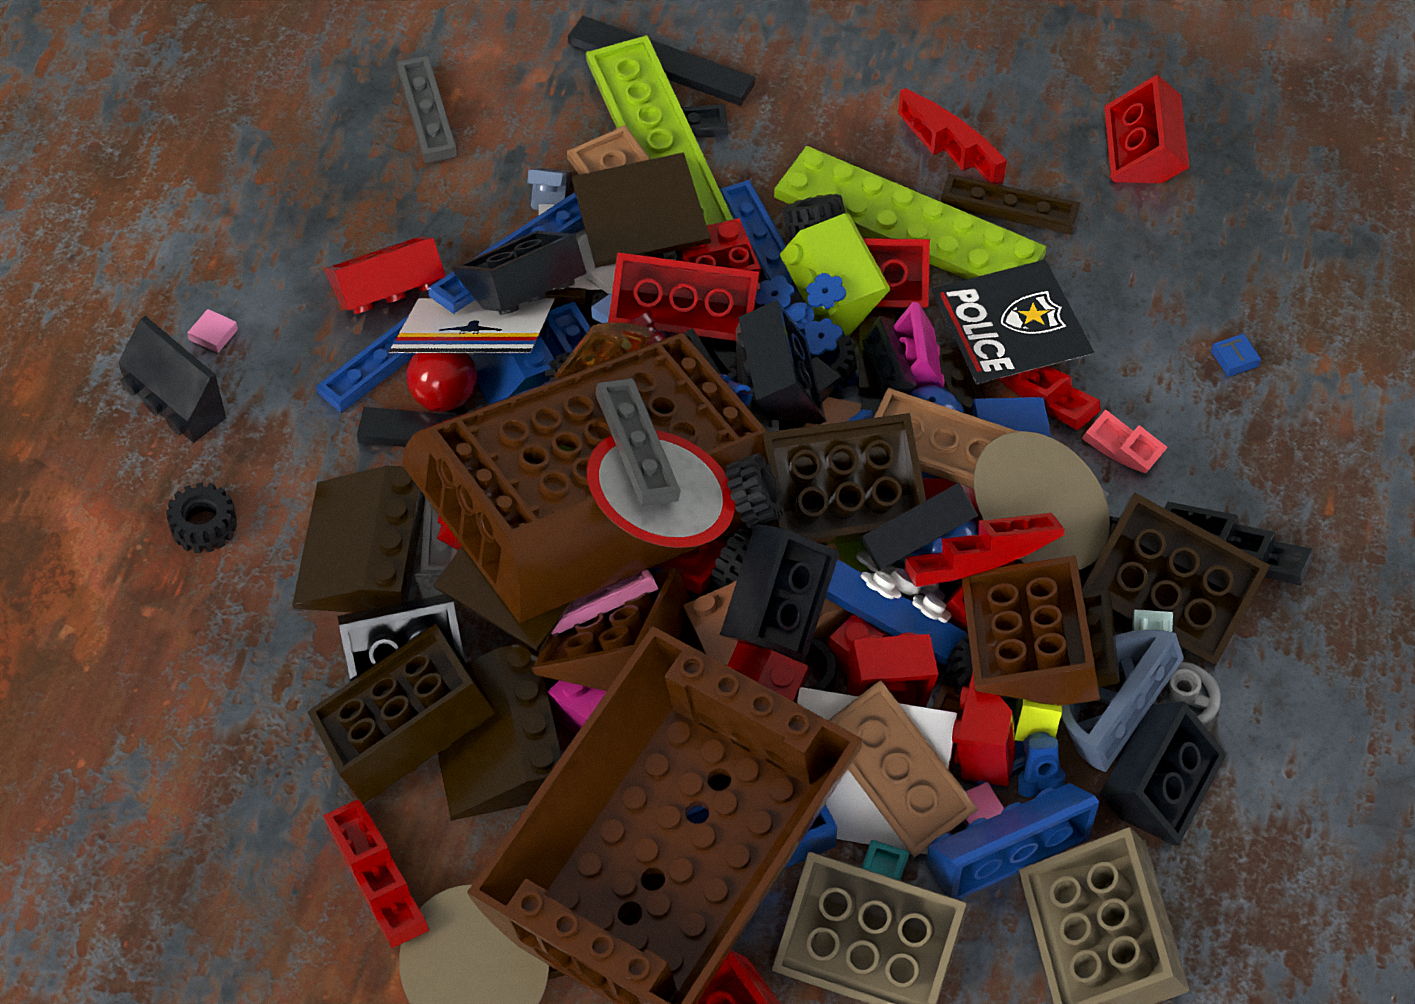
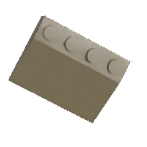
[1019,827,1190,1004]
[772,852,970,1004]

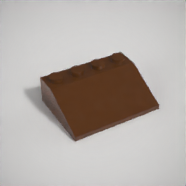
[962,555,1100,706]
[532,568,691,691]

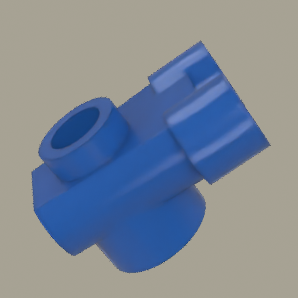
[1018,732,1066,798]

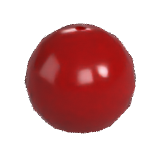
[406,353,477,412]

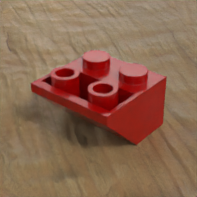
[679,218,761,273]
[952,672,1016,787]

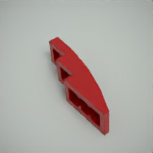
[898,88,1007,185]
[998,366,1101,430]
[905,513,1065,587]
[323,799,429,949]

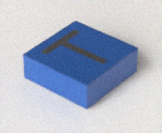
[1211,333,1261,377]

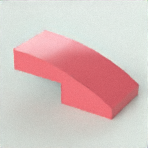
[1082,409,1167,474]

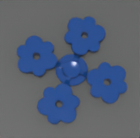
[755,273,846,356]

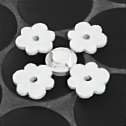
[856,550,952,623]

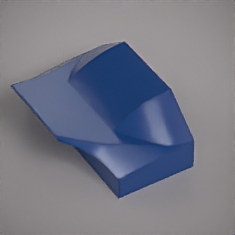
[541,302,604,360]

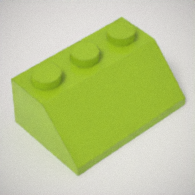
[779,213,891,336]

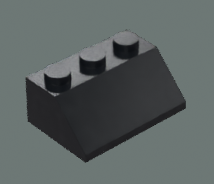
[453,230,587,315]
[737,300,827,424]
[118,316,226,443]
[720,523,840,663]
[337,594,465,682]
[1100,702,1227,845]

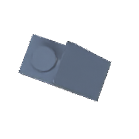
[528,168,572,210]

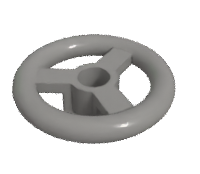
[1153,662,1221,725]

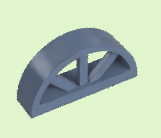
[1061,630,1184,772]

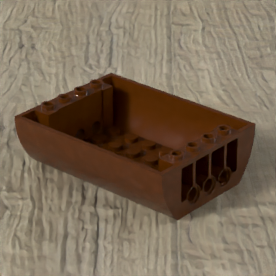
[402,333,767,623]
[467,626,862,1004]

